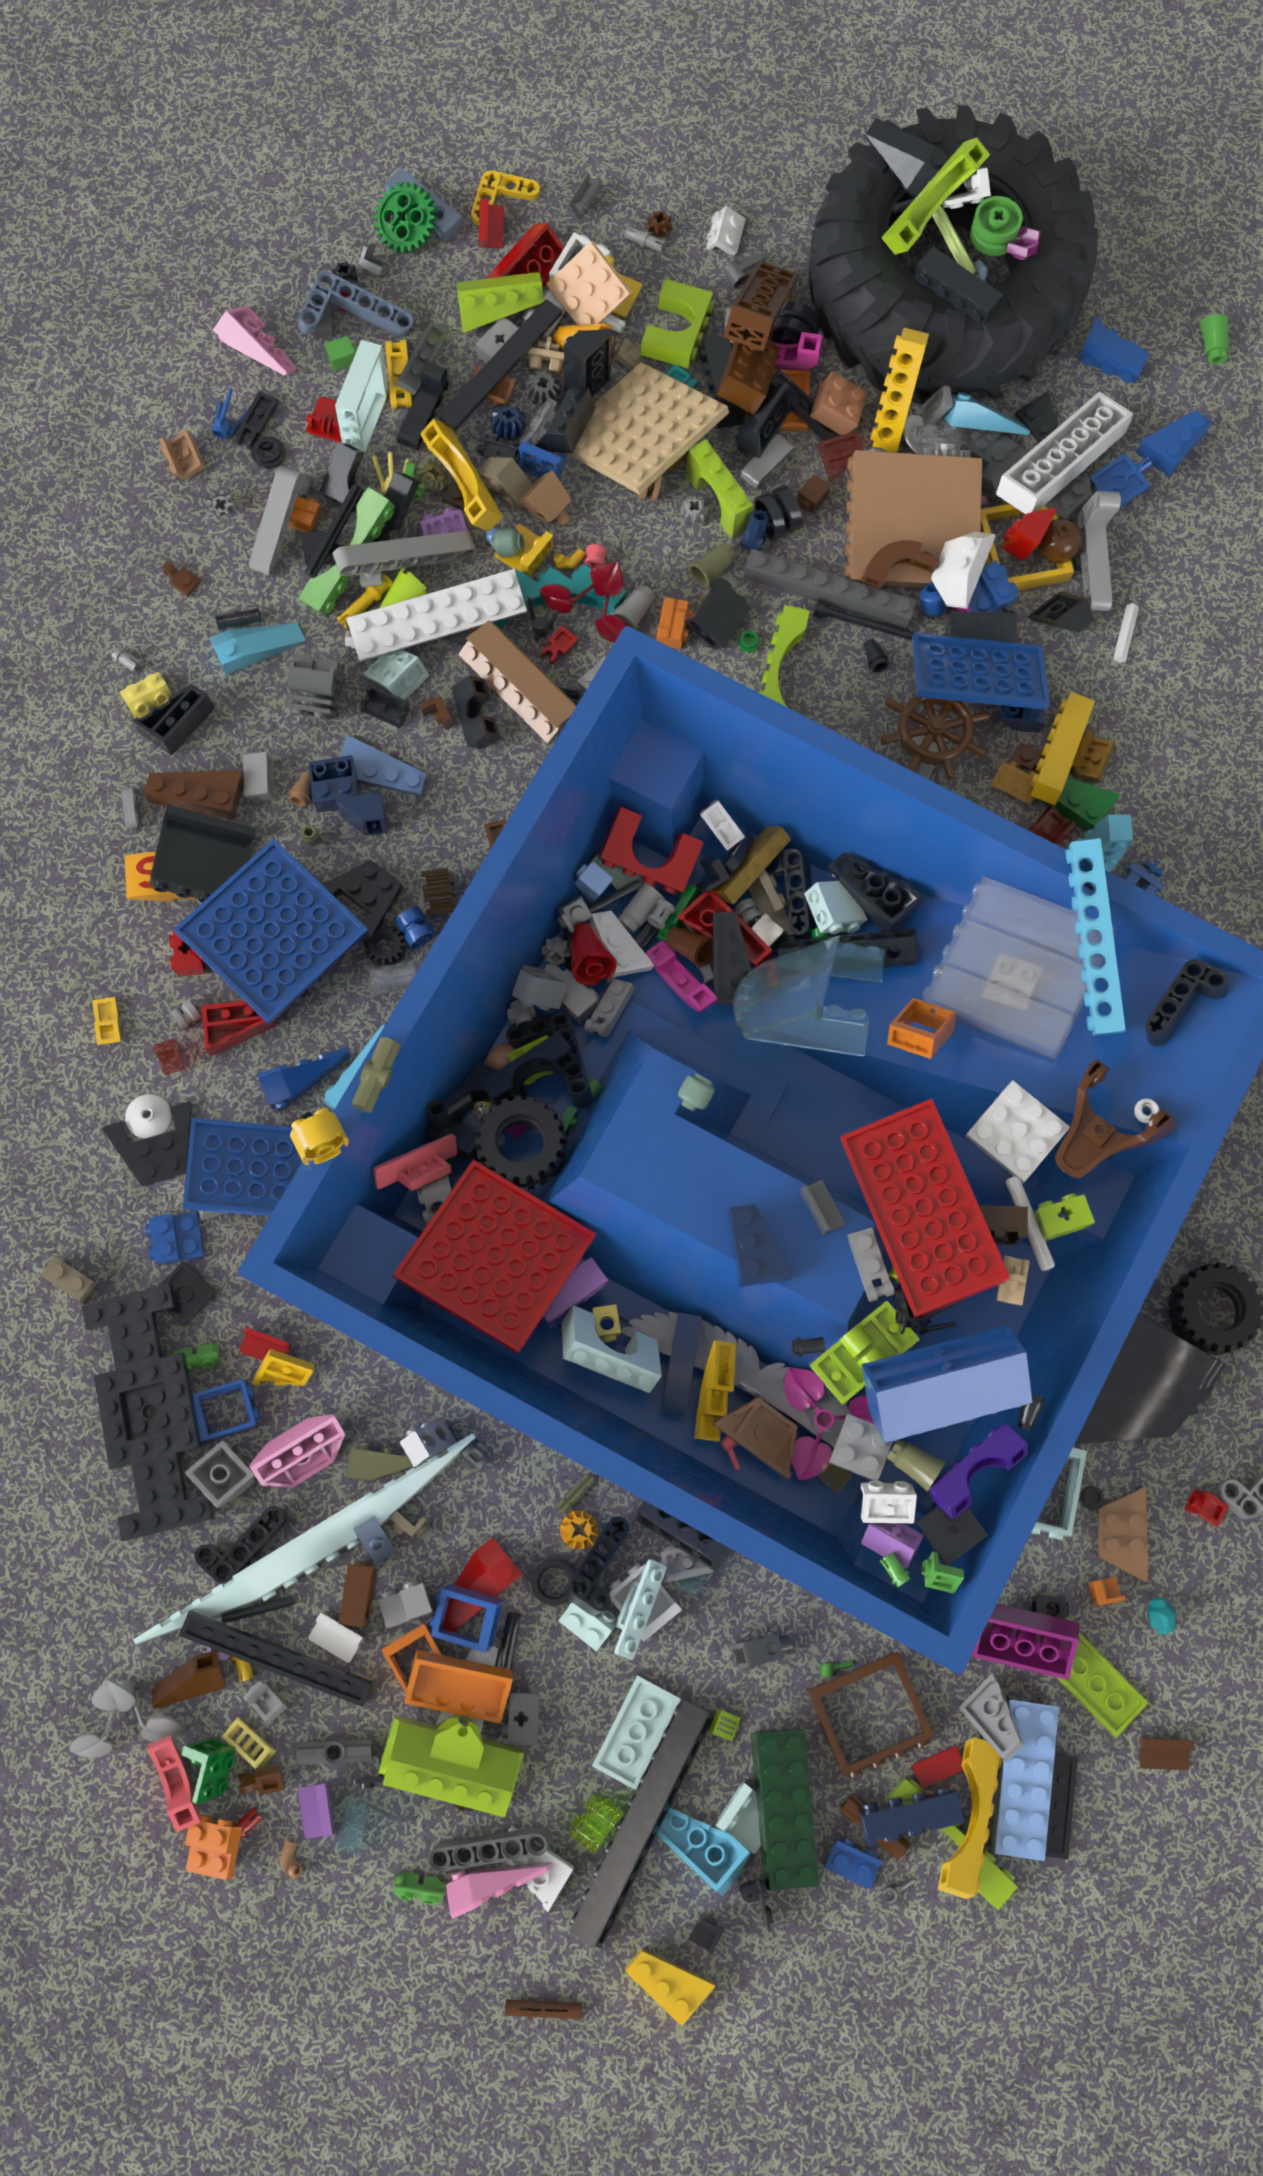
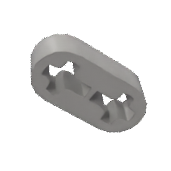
[121,787,139,829]

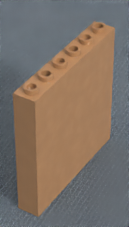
[844,450,982,589]

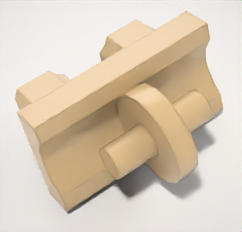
[527,336,564,374]
[996,1255,1030,1306]

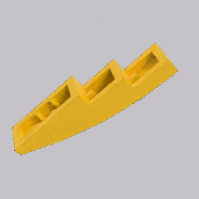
[694,1340,736,1442]

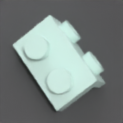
[558,1591,618,1651]

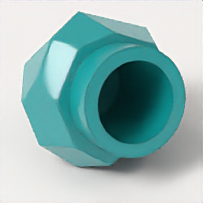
[1147,1597,1177,1635]

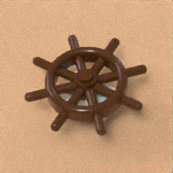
[881,696,990,780]

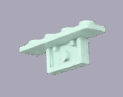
[614,1559,667,1660]

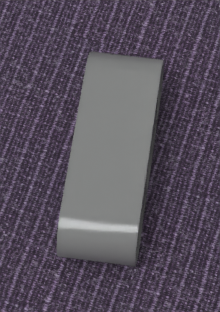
[740,434,796,490]

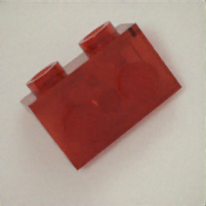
[1028,806,1076,845]

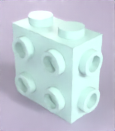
[804,881,867,934]

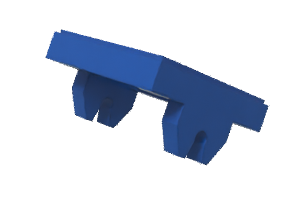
[519,440,567,481]

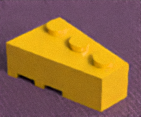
[625,1948,716,2026]

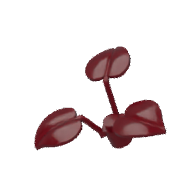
[539,560,628,643]

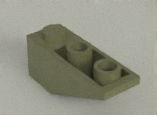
[346,1445,423,1482]

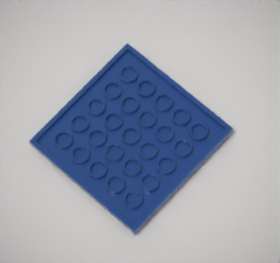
[173,838,369,1025]

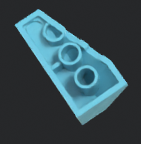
[942,392,1030,435]
[209,623,306,675]
[657,1808,750,1896]

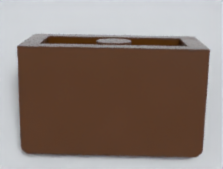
[1139,1738,1194,1770]

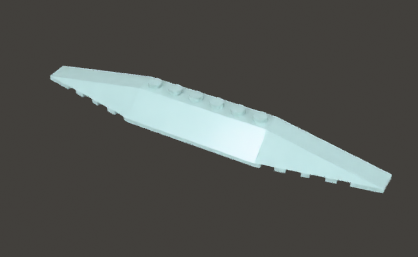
[134,1434,476,1644]

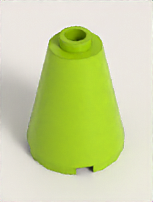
[379,568,428,608]

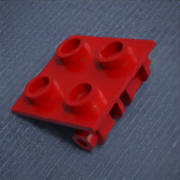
[305,396,359,442]

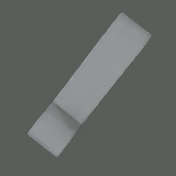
[1216,1472,1263,1519]

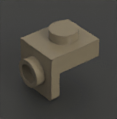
[611,338,643,370]
[390,1511,429,1538]

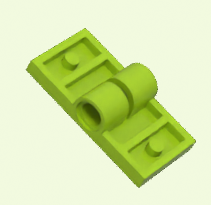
[809,1301,920,1405]

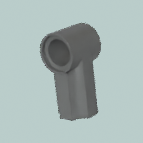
[723,252,766,289]

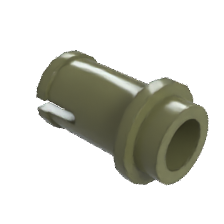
[300,825,319,847]

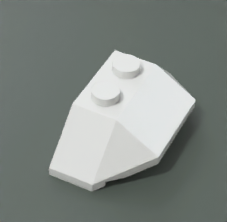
[931,532,996,609]

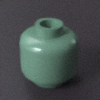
[491,528,524,557]
[678,1073,715,1111]

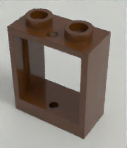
[339,1560,376,1628]

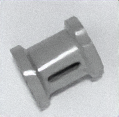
[647,899,676,929]

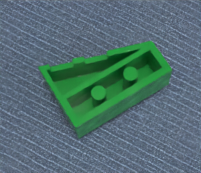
[1038,777,1121,832]

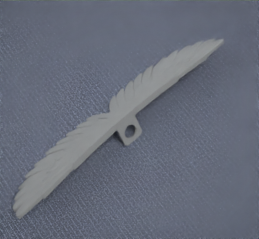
[621,1312,851,1447]

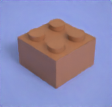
[810,371,868,437]

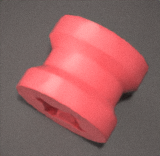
[585,544,607,569]

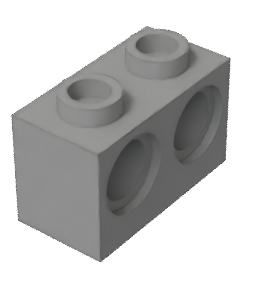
[400,1419,457,1467]

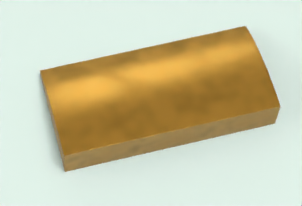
[712,826,791,904]

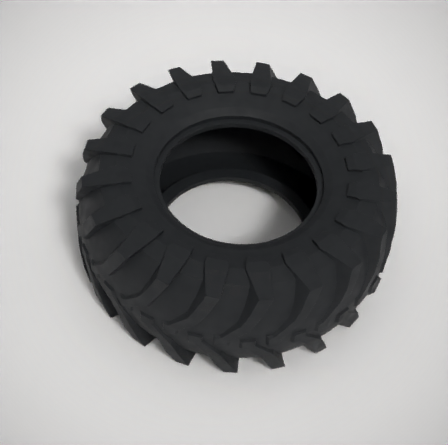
[808,105,1098,405]

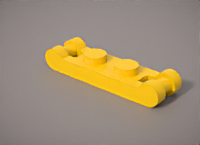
[385,339,412,409]

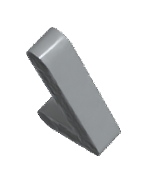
[249,466,314,576]
[1078,491,1121,611]

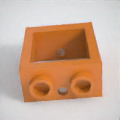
[887,998,957,1059]
[382,1624,443,1693]

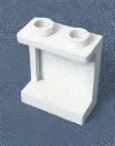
[608,1563,682,1642]

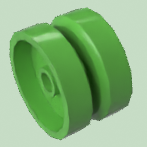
[970,196,1023,256]

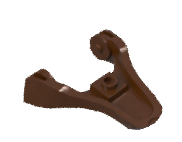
[1055,1059,1176,1178]

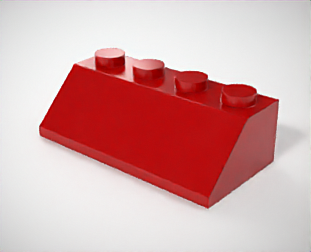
[485,223,571,314]

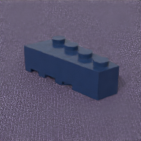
[857,1786,965,1847]

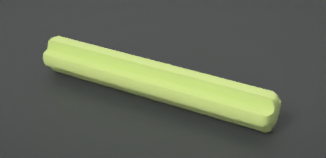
[932,206,976,275]

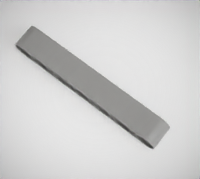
[333,531,477,576]

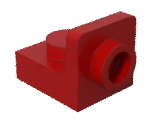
[1184,1489,1228,1527]

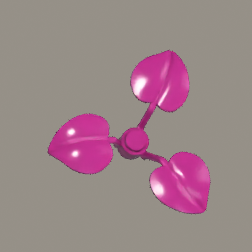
[784,1368,874,1480]

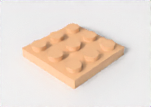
[547,241,632,325]

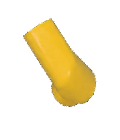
[554,548,586,569]

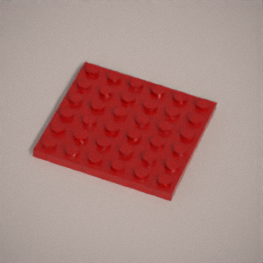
[393,1160,596,1354]

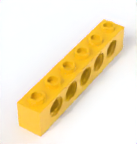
[870,328,929,453]

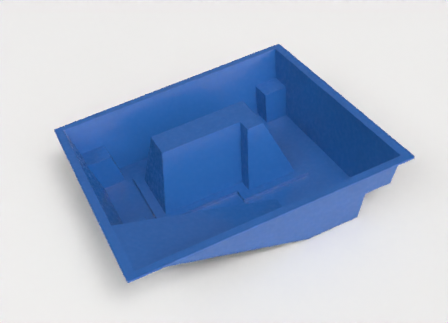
[238,626,1263,1674]

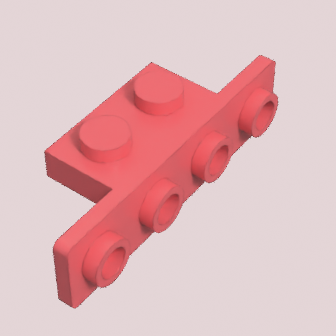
[373,1134,457,1191]

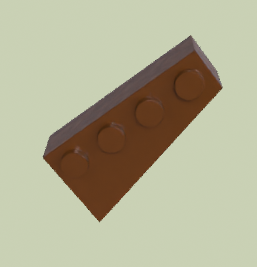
[144,770,244,820]

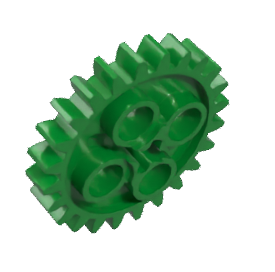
[373,181,438,254]

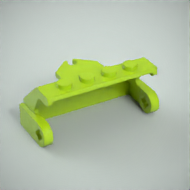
[378,1714,524,1817]

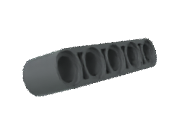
[428,1827,552,1871]

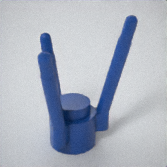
[211,388,251,439]

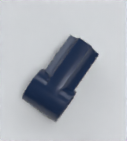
[739,509,770,551]

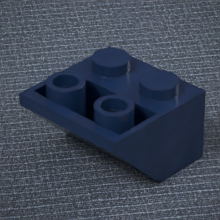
[1000,705,1045,733]
[308,755,361,812]
[336,791,387,836]

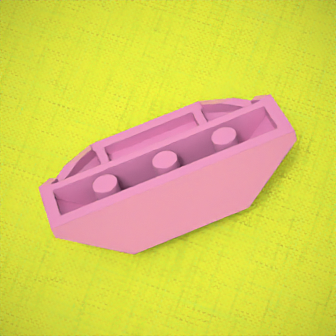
[249,1414,346,1488]

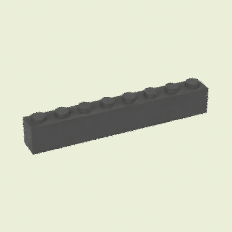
[743,549,916,630]

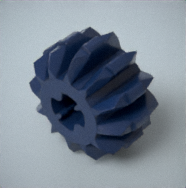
[491,405,526,440]

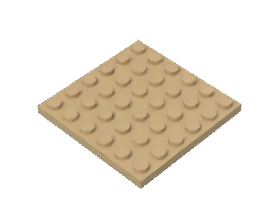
[566,362,729,495]

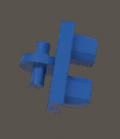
[1124,860,1165,895]

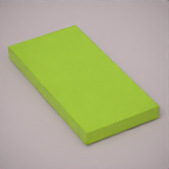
[1056,1632,1149,1738]

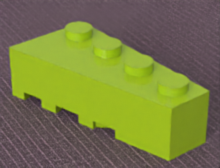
[456,272,544,333]

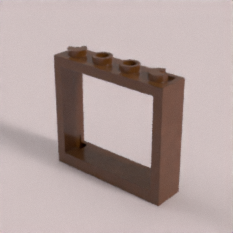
[806,1652,934,1778]

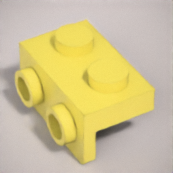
[120,672,172,719]

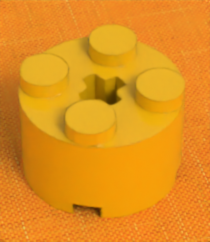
[290,1108,349,1165]

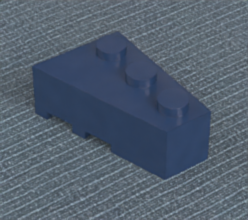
[728,1204,792,1287]

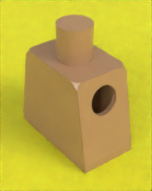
[518,471,571,526]

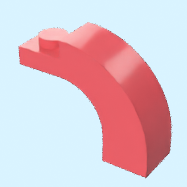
[147,1735,200,1832]

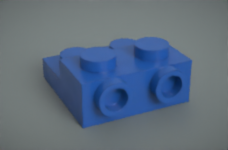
[968,560,1018,612]
[145,1211,205,1266]

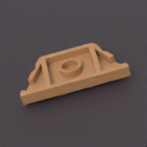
[712,1398,797,1479]
[1097,1488,1148,1582]

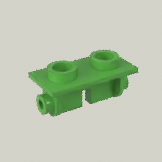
[170,1342,222,1373]
[394,1872,446,1905]

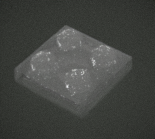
[517,398,557,447]

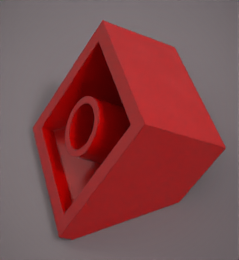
[1001,508,1057,561]

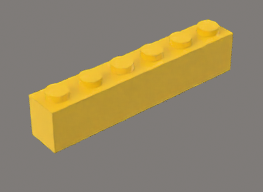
[1030,692,1095,805]

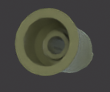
[688,542,736,589]
[887,1439,947,1492]

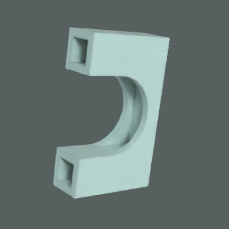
[561,1305,662,1393]

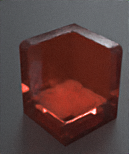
[153,1039,186,1075]

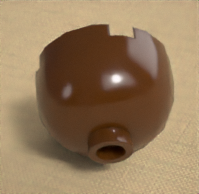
[1037,518,1081,564]

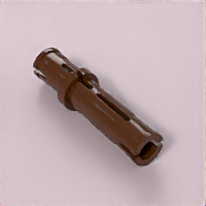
[505,1998,582,2020]

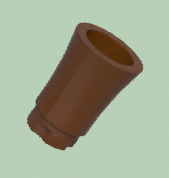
[665,927,714,968]

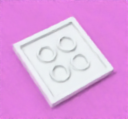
[965,1080,1070,1184]

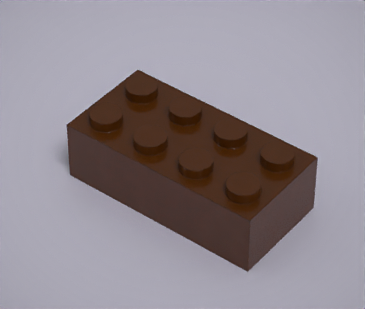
[717,330,780,415]

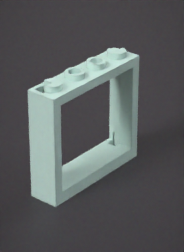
[335,340,389,457]
[1031,1448,1087,1540]

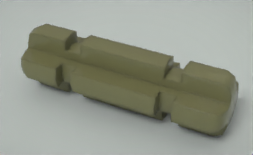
[557,1473,596,1514]

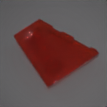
[817,431,864,483]

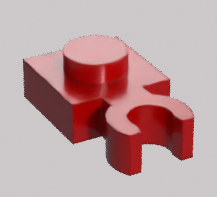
[541,625,578,665]

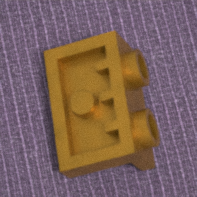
[991,759,1038,805]

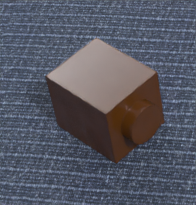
[797,474,831,513]

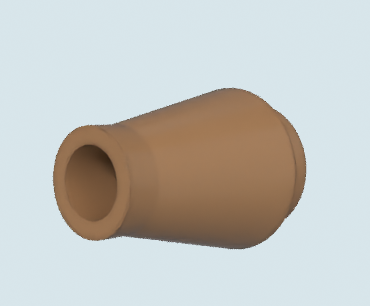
[289,772,312,807]

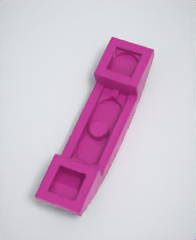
[645,941,718,1013]

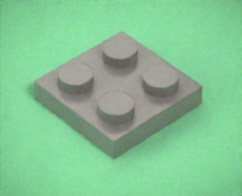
[829,1414,893,1481]

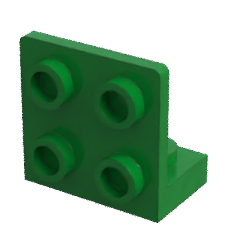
[181,1737,236,1804]

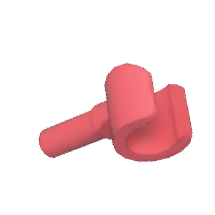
[721,1436,740,1470]

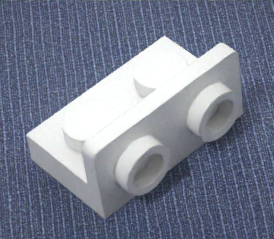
[861,1480,917,1523]

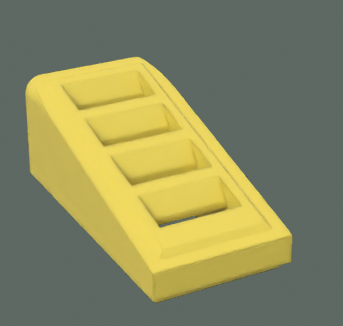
[222,1717,277,1770]

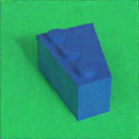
[1078,317,1150,384]
[1136,410,1212,477]

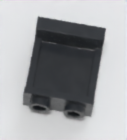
[683,579,751,650]

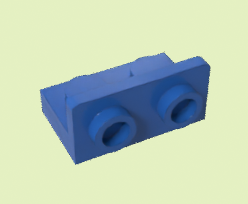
[824,1837,883,1889]

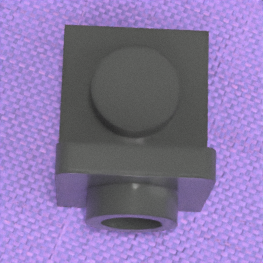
[557,896,592,933]

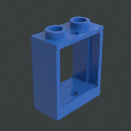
[192,1379,261,1444]
[430,1584,504,1653]

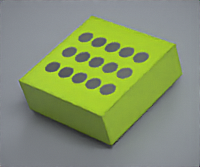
[709,1708,741,1742]

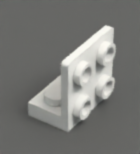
[942,167,991,209]

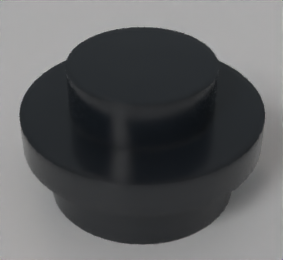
[1080,1486,1104,1510]

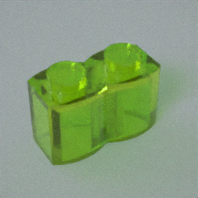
[569,1793,624,1854]

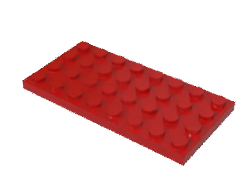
[840,1099,1011,1317]

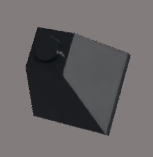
[1028,591,1095,632]

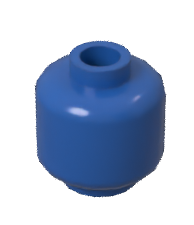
[920,583,949,617]

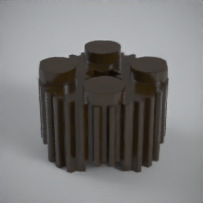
[421,868,457,916]

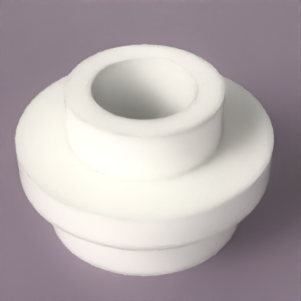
[1134,1099,1159,1123]

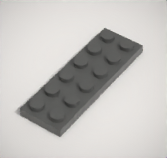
[966,430,1092,520]

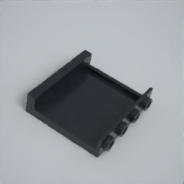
[148,805,256,903]

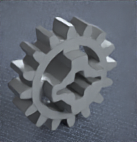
[924,443,971,457]

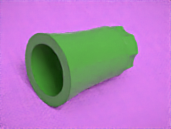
[1199,314,1229,364]

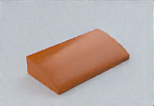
[404,1650,513,1724]

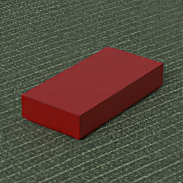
[911,1745,963,1789]

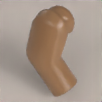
[279,1840,302,1879]

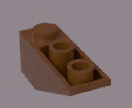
[152,1650,226,1709]

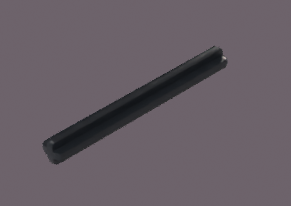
[305,484,363,578]

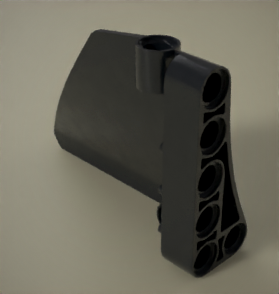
[1075,1313,1226,1444]

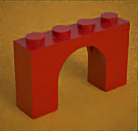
[597,807,704,895]

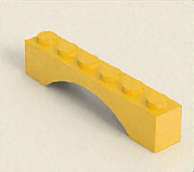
[420,418,503,531]
[938,1737,1003,1899]

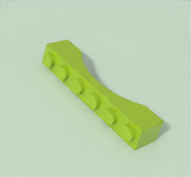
[882,137,990,254]
[760,605,810,707]
[884,1778,1018,1910]

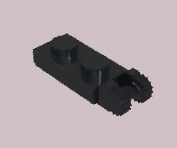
[234,391,279,450]

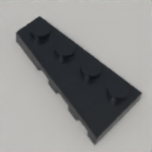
[713,911,760,1004]

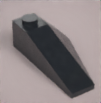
[864,118,951,198]
[828,852,925,931]

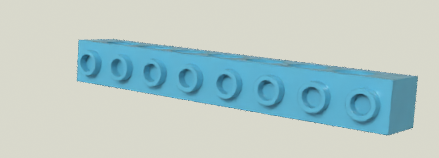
[1065,838,1126,1036]

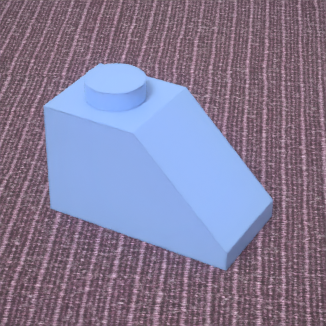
[575,861,613,905]

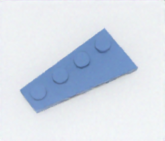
[340,735,427,796]

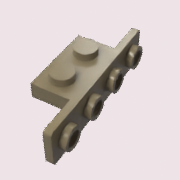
[748,869,795,939]

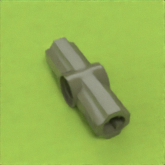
[351,1037,401,1114]

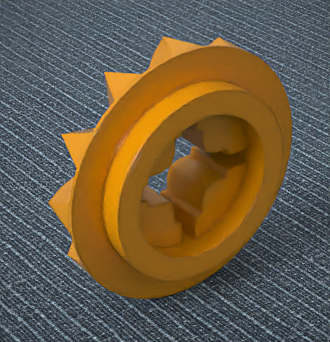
[560,1510,598,1550]

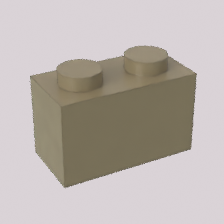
[40,1256,98,1305]

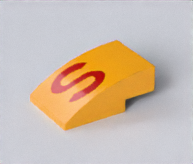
[125,852,195,901]

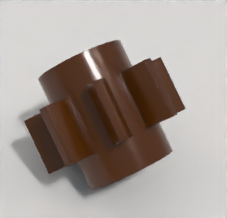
[647,211,672,237]

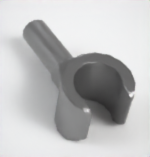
[883,1877,915,1904]

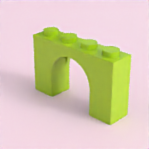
[641,279,715,369]
[686,439,753,539]

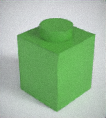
[324,336,357,372]

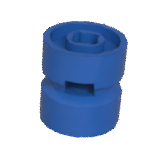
[395,906,435,949]

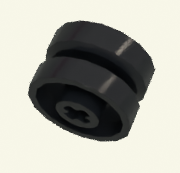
[770,301,822,345]
[754,484,803,541]

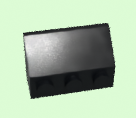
[735,382,791,458]
[535,387,596,453]
[945,611,1018,643]

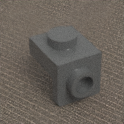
[358,243,390,277]

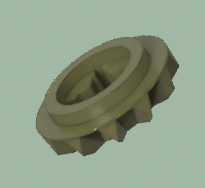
[416,461,448,491]

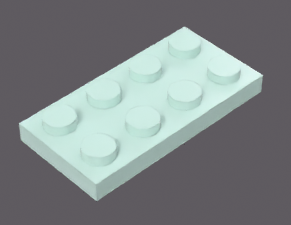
[592,1676,681,1790]

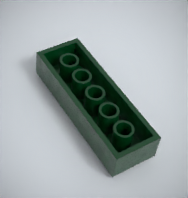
[750,1729,819,1891]

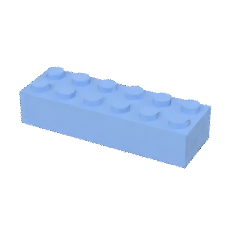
[990,1699,1059,1861]

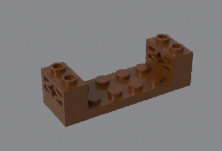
[723,260,798,351]

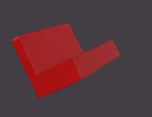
[478,198,504,248]
[239,1327,292,1361]

